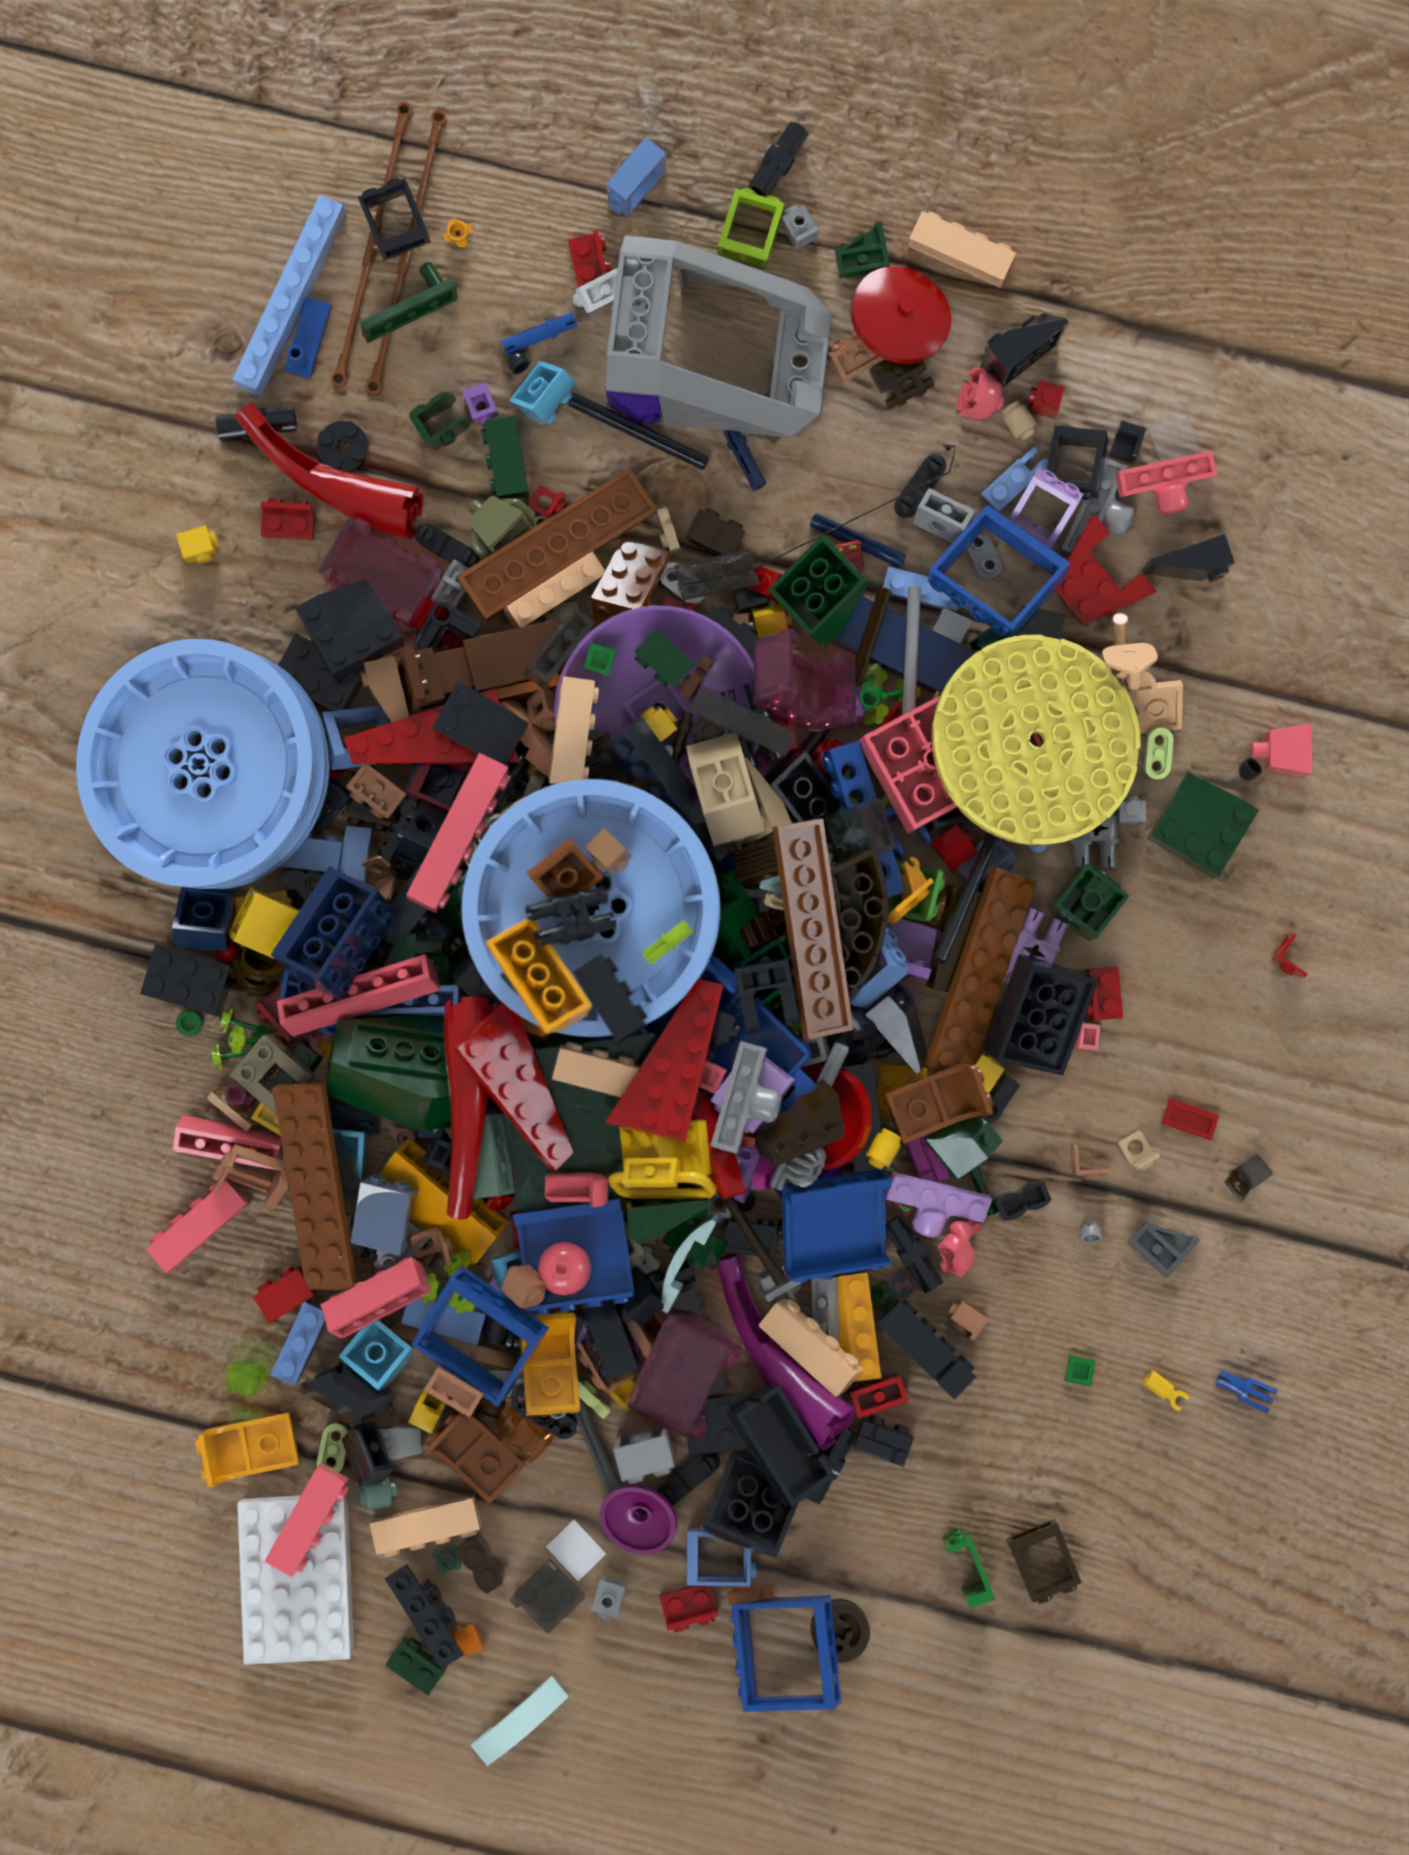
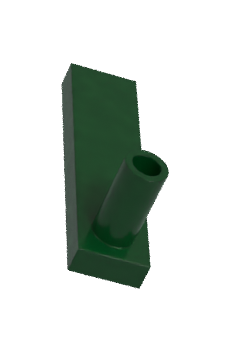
[360,262,458,344]

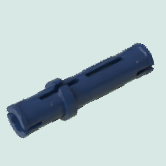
[723,430,767,491]

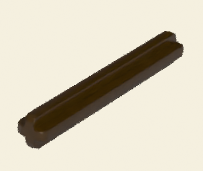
[848,587,892,687]

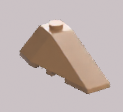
[361,656,409,723]

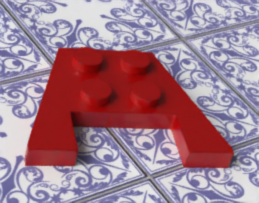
[1054,515,1157,625]

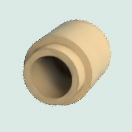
[1002,400,1038,441]

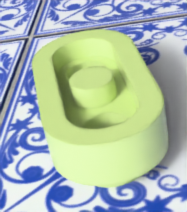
[1143,727,1174,779]
[317,1422,349,1472]

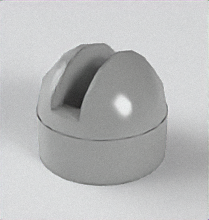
[1080,1222,1102,1244]

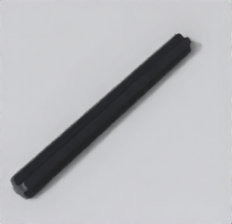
[568,393,709,470]

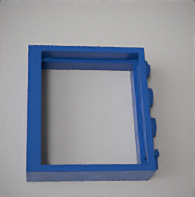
[928,505,1070,638]
[412,1266,549,1407]
[730,1595,842,1712]

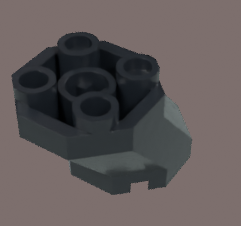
[299,1363,395,1427]

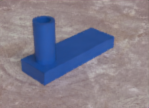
[284,297,332,379]

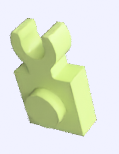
[578,1378,611,1419]

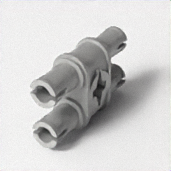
[1070,812,1119,869]

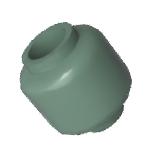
[357,1476,397,1511]

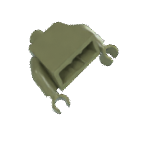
[468,496,547,560]

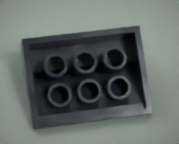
[984,954,1099,1076]

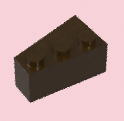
[755,1079,845,1167]

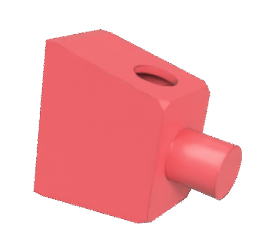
[1250,724,1312,776]

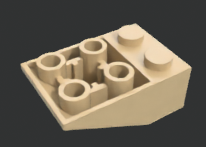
[733,757,791,849]

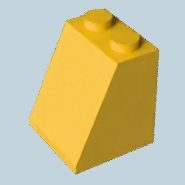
[228,886,300,959]

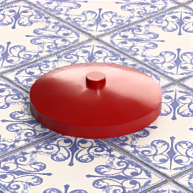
[850,266,951,364]
[793,1064,872,1170]

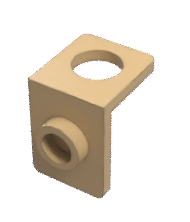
[1118,1130,1160,1171]

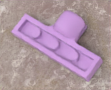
[885,1172,992,1238]

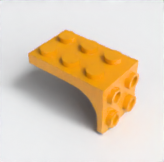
[520,1311,580,1416]
[195,1412,300,1488]

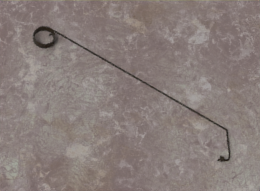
[730,444,956,575]

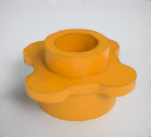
[443,218,473,248]

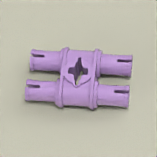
[1004,907,1069,983]

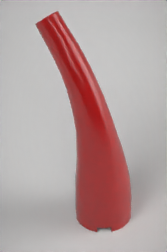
[234,402,424,539]
[444,997,497,1219]

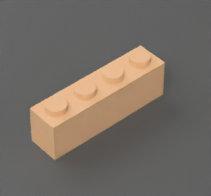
[908,211,1016,288]
[503,551,605,629]
[548,676,599,785]
[552,1042,642,1097]
[758,1298,863,1397]
[369,1494,482,1557]

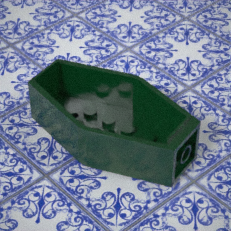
[326,1015,509,1130]

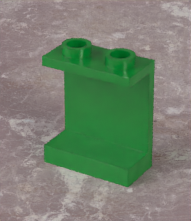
[942,1528,995,1609]

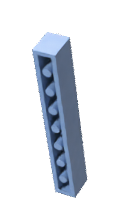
[232,194,347,398]

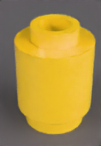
[866,1128,902,1170]

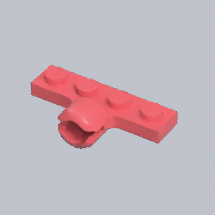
[1115,450,1218,514]

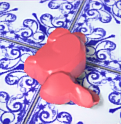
[938,1219,982,1277]

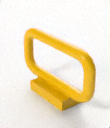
[608,1158,716,1199]

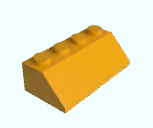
[485,919,592,1034]
[833,1270,881,1382]

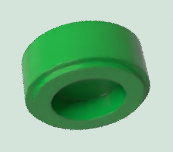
[176,1010,204,1036]

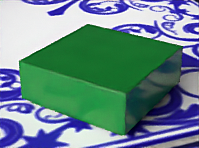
[583,643,616,676]
[1064,1355,1096,1386]

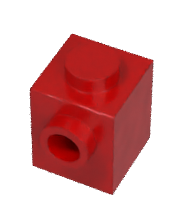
[1028,380,1065,419]
[932,824,977,872]

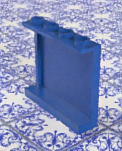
[782,1169,892,1283]
[513,1199,635,1315]

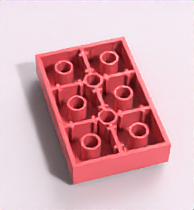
[858,695,1042,834]

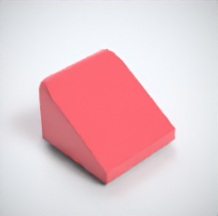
[1074,1023,1100,1051]

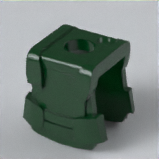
[409,391,472,450]

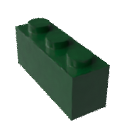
[481,415,529,499]

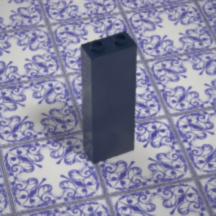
[830,596,975,696]

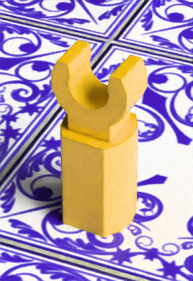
[1142,1370,1189,1411]

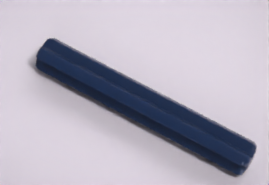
[810,513,906,568]

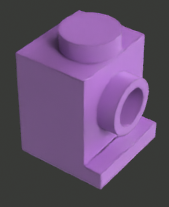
[462,382,498,426]

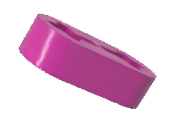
[752,1156,777,1191]

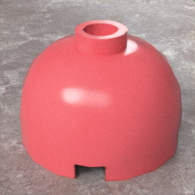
[956,367,1004,421]
[538,1242,592,1296]

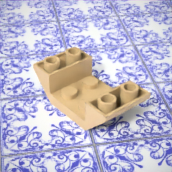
[686,732,765,847]

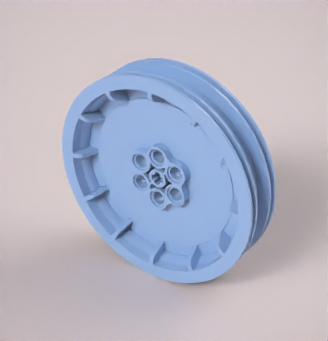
[76,639,330,890]
[462,779,720,1037]

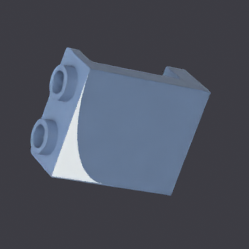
[351,1175,418,1256]

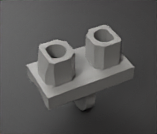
[431,559,469,609]
[758,1260,802,1302]

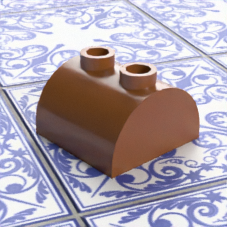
[527,837,603,898]

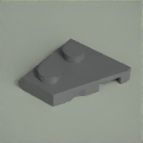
[1127,1222,1200,1278]

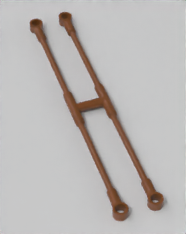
[331,102,447,397]

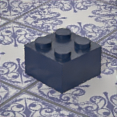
[172,887,236,951]

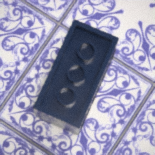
[270,866,398,1001]

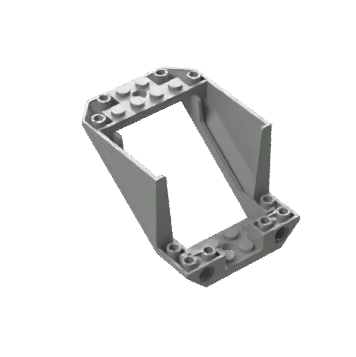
[606,236,831,438]

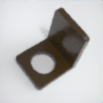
[1225,1154,1273,1202]

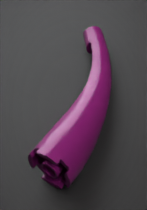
[717,1254,856,1451]

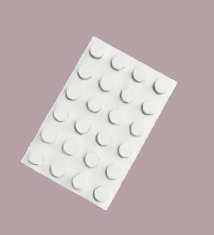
[237,1493,354,1665]

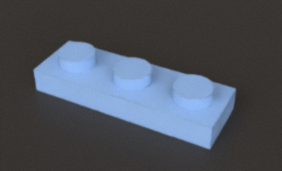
[883,566,963,612]

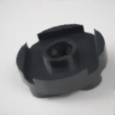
[317,421,369,473]

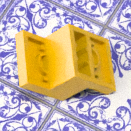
[619,1119,711,1175]

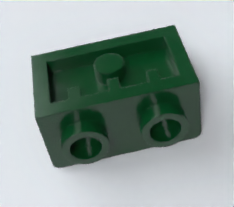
[385,1637,447,1695]

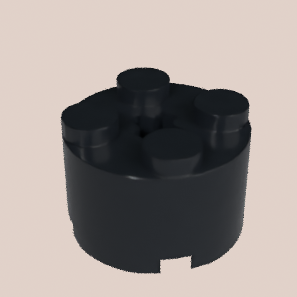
[827,1004,885,1065]

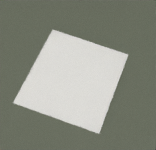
[546,1520,606,1581]

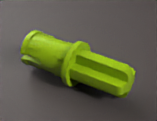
[642,919,694,964]

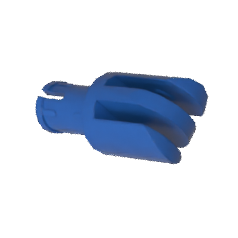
[1215,1370,1278,1414]

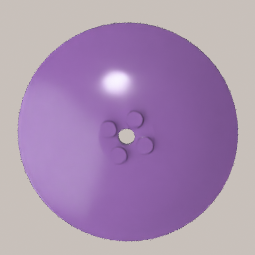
[554,606,763,790]

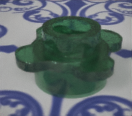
[870,1280,897,1312]
[432,1545,462,1575]

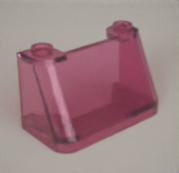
[627,1314,743,1440]

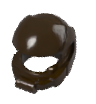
[232,946,284,994]

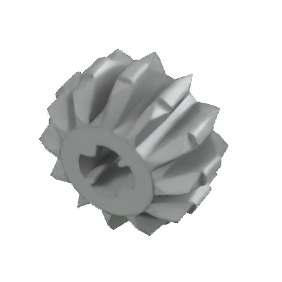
[784,1148,826,1188]

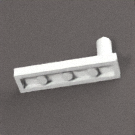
[573,268,674,313]

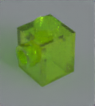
[226,1361,267,1396]

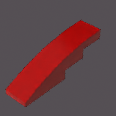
[691,1091,746,1199]

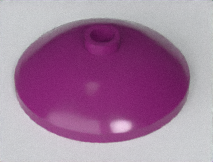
[600,1484,677,1554]

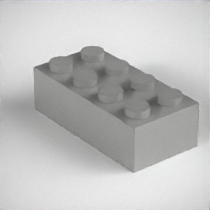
[613,1421,676,1484]

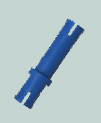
[501,311,578,356]

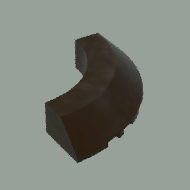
[793,848,888,999]

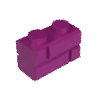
[905,1134,951,1182]

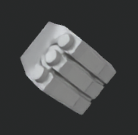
[378,1425,422,1460]

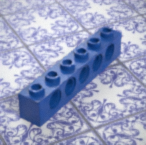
[822,741,905,897]

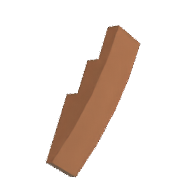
[500,700,554,777]

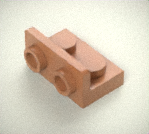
[827,330,884,382]
[346,765,407,820]

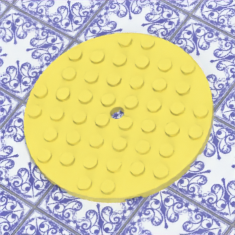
[932,635,1141,846]

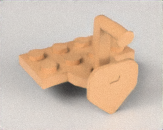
[1102,613,1183,734]

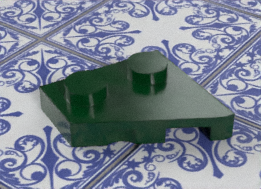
[835,222,890,279]

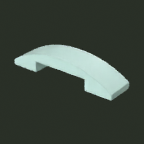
[662,1214,720,1313]
[470,1675,568,1766]

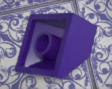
[605,387,663,425]

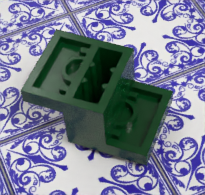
[713,869,758,960]

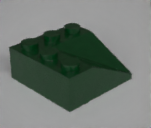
[768,534,869,648]
[1147,772,1259,879]
[624,1183,709,1243]

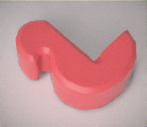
[545,1171,608,1207]

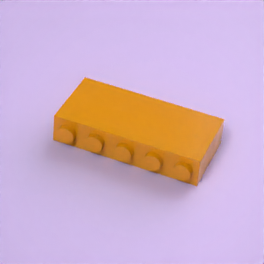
[379,1138,509,1270]

